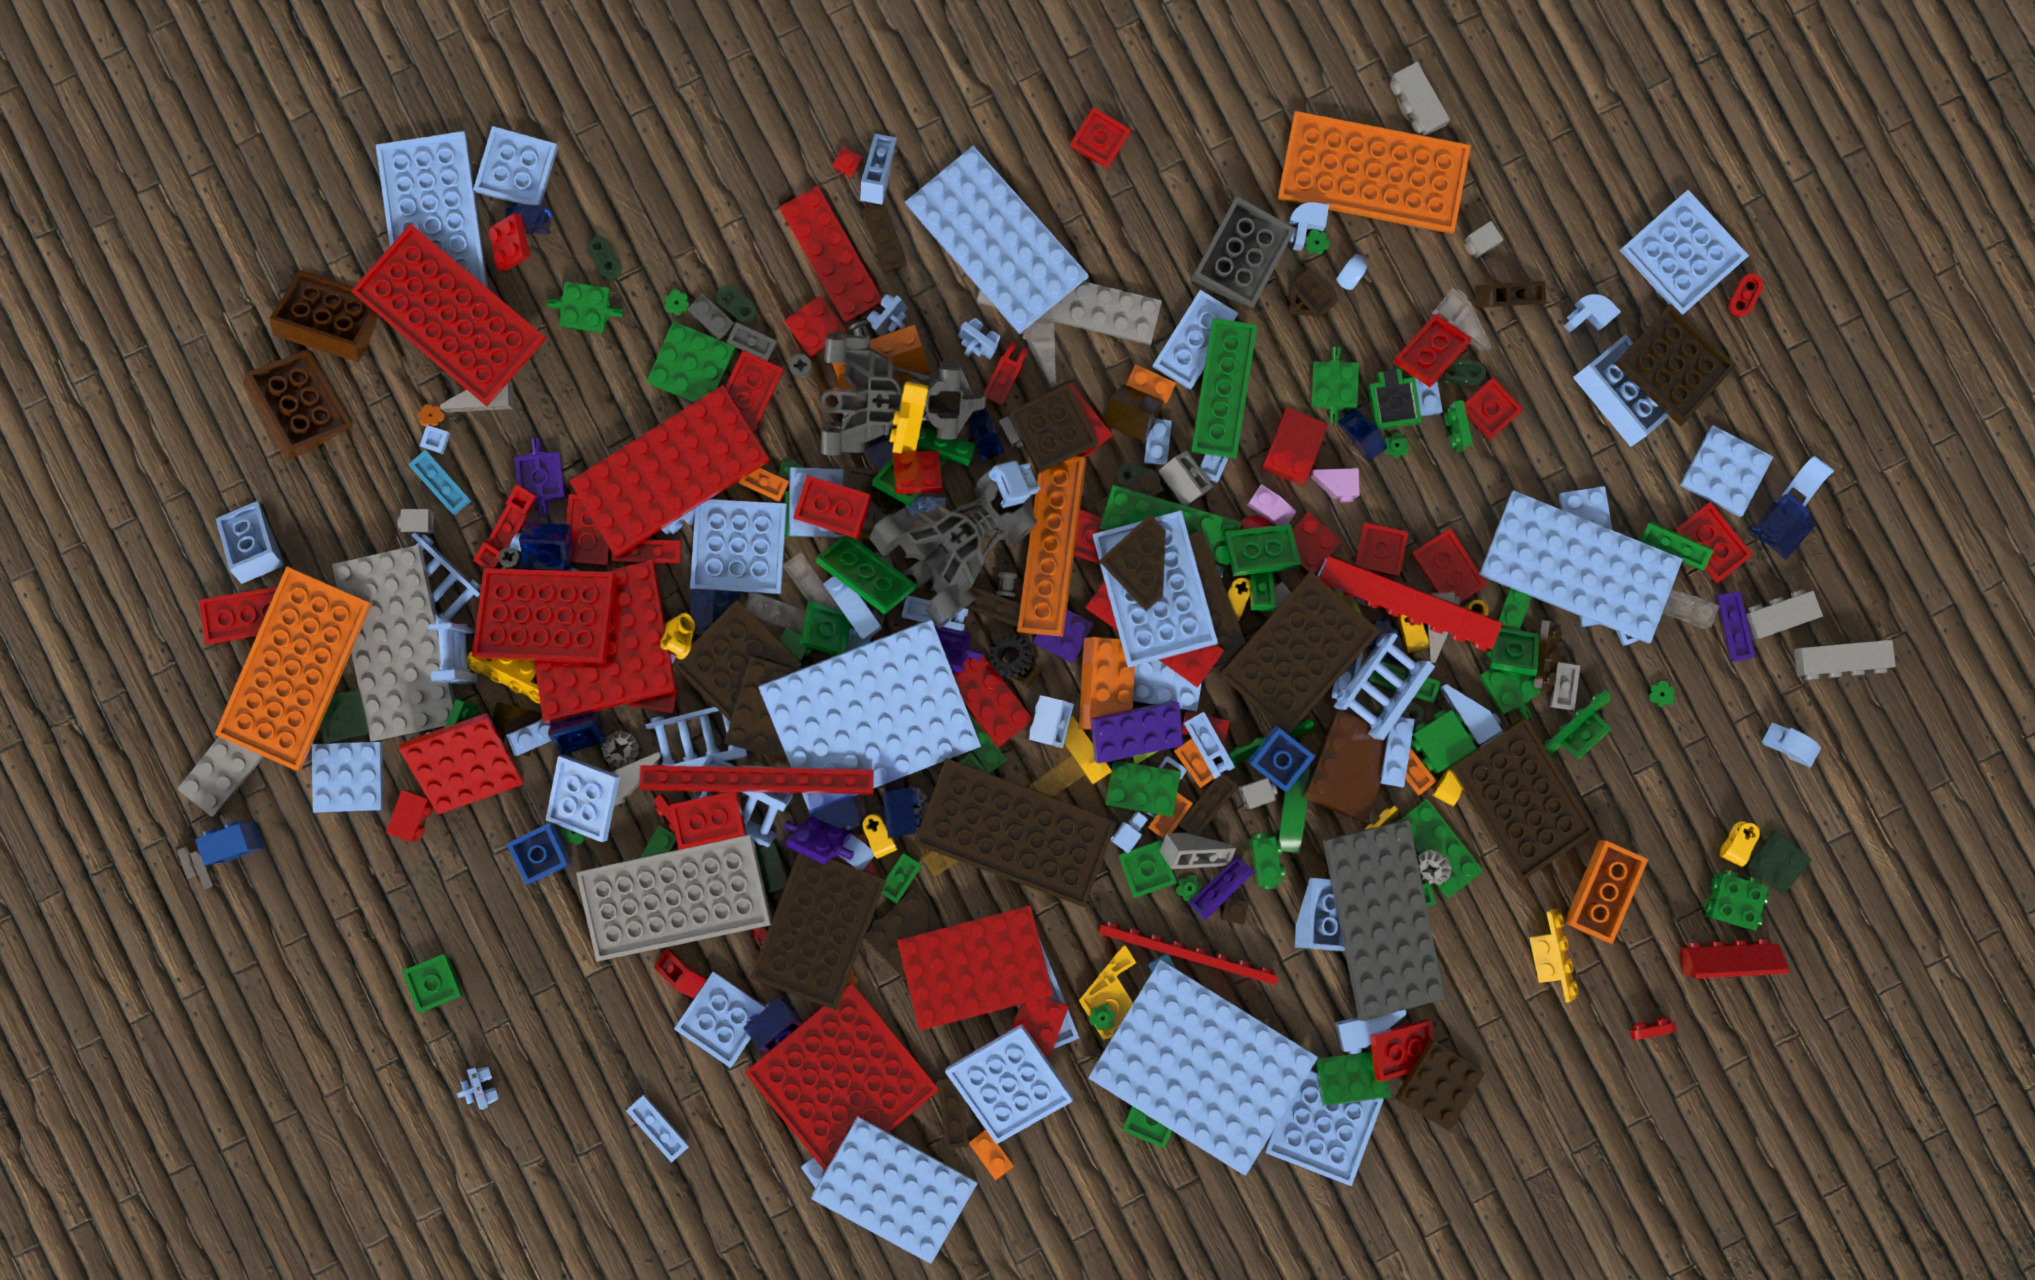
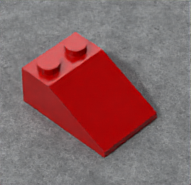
[1261,407,1328,486]

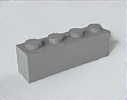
[1794,640,1896,680]

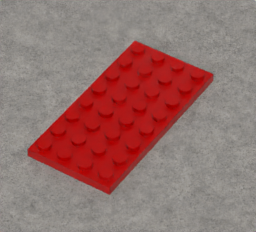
[351,223,547,407]
[569,385,770,558]

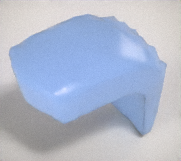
[1337,254,1368,290]

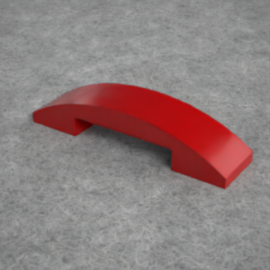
[473,484,537,569]

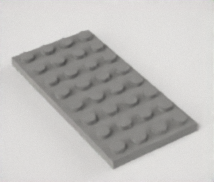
[332,545,455,742]
[576,834,772,962]

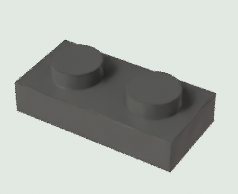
[687,293,735,341]
[727,322,778,362]

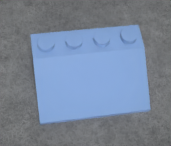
[1573,334,1669,447]

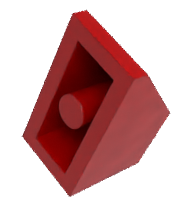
[654,949,707,998]

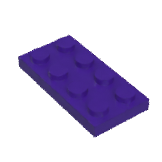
[1091,700,1183,764]

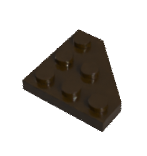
[1099,514,1166,612]
[865,889,929,982]

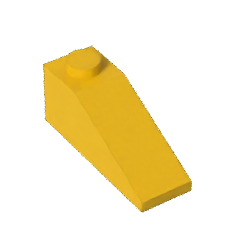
[1064,715,1112,784]

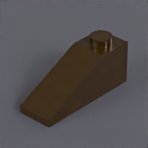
[1475,281,1546,308]

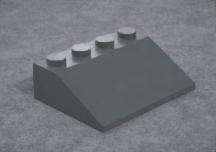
[1190,196,1295,308]

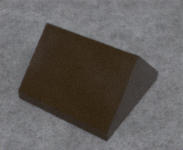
[1104,384,1164,442]
[492,702,541,757]

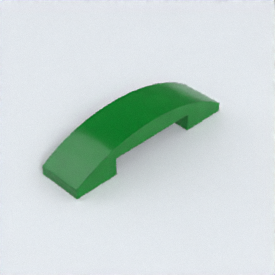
[1278,764,1310,853]

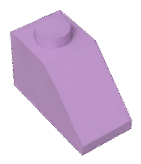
[1310,468,1360,503]
[1246,484,1296,526]

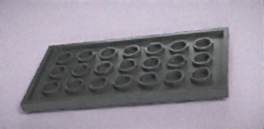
[1323,819,1445,1021]

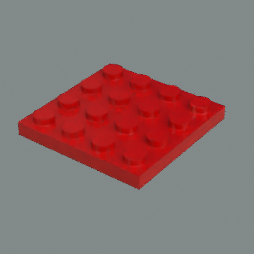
[399,713,524,815]

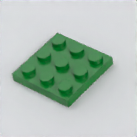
[647,321,736,403]

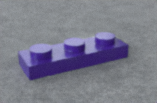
[1715,591,1755,662]
[1189,856,1254,920]

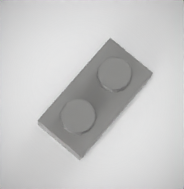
[1550,662,1580,711]

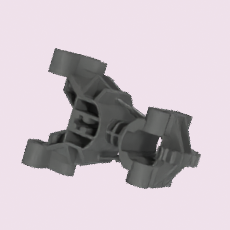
[820,331,986,455]
[869,469,1038,629]

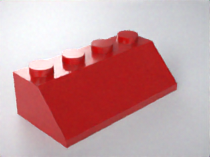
[1680,938,1789,979]

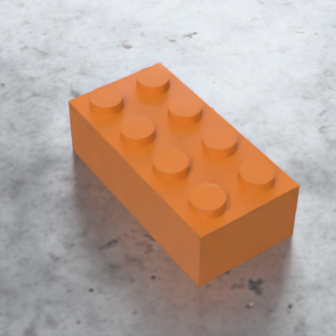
[1079,637,1135,730]
[1564,840,1648,944]

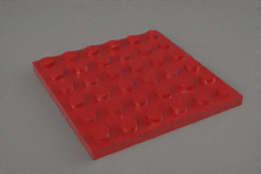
[534,560,677,723]
[745,983,939,1171]

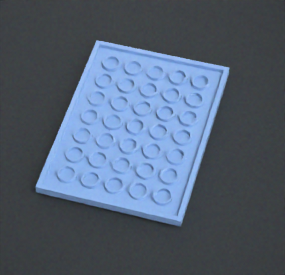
[759,619,981,813]
[1088,959,1318,1176]

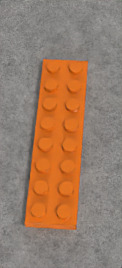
[1017,456,1087,637]

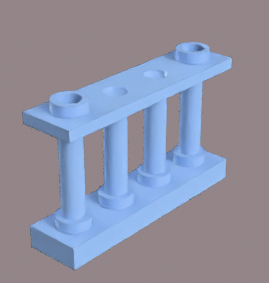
[411,532,481,623]
[428,619,478,685]
[1334,633,1435,740]
[645,707,750,766]
[692,755,793,847]

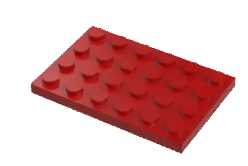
[472,568,616,664]
[897,905,1054,1031]

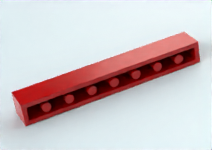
[1320,555,1503,651]

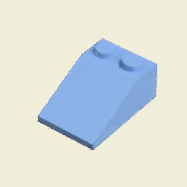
[216,501,284,584]
[1295,878,1345,951]

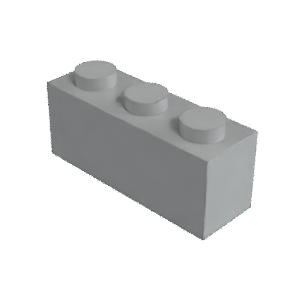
[1390,62,1450,136]
[1746,589,1823,640]

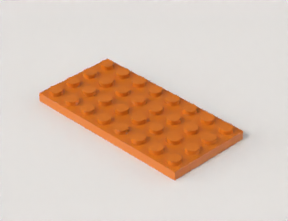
[1277,111,1471,234]
[215,567,372,771]

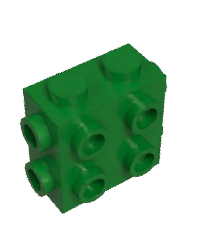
[1411,709,1476,773]
[1248,832,1285,890]
[1704,870,1769,931]

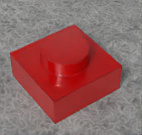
[832,146,863,179]

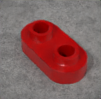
[1728,274,1763,317]
[1629,1017,1677,1040]

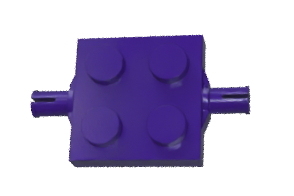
[514,438,566,516]
[1033,610,1094,663]
[934,625,983,673]
[784,814,854,865]

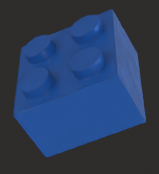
[1248,725,1315,792]
[195,820,264,865]
[507,823,573,885]

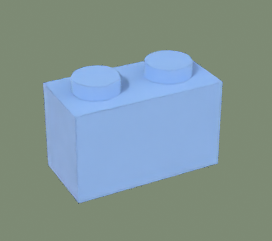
[1029,695,1074,748]

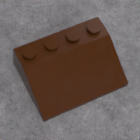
[269,269,379,363]
[243,349,352,460]
[1302,710,1387,824]

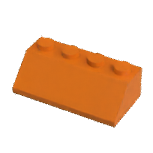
[832,325,931,389]

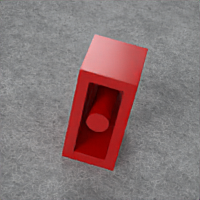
[386,790,434,842]

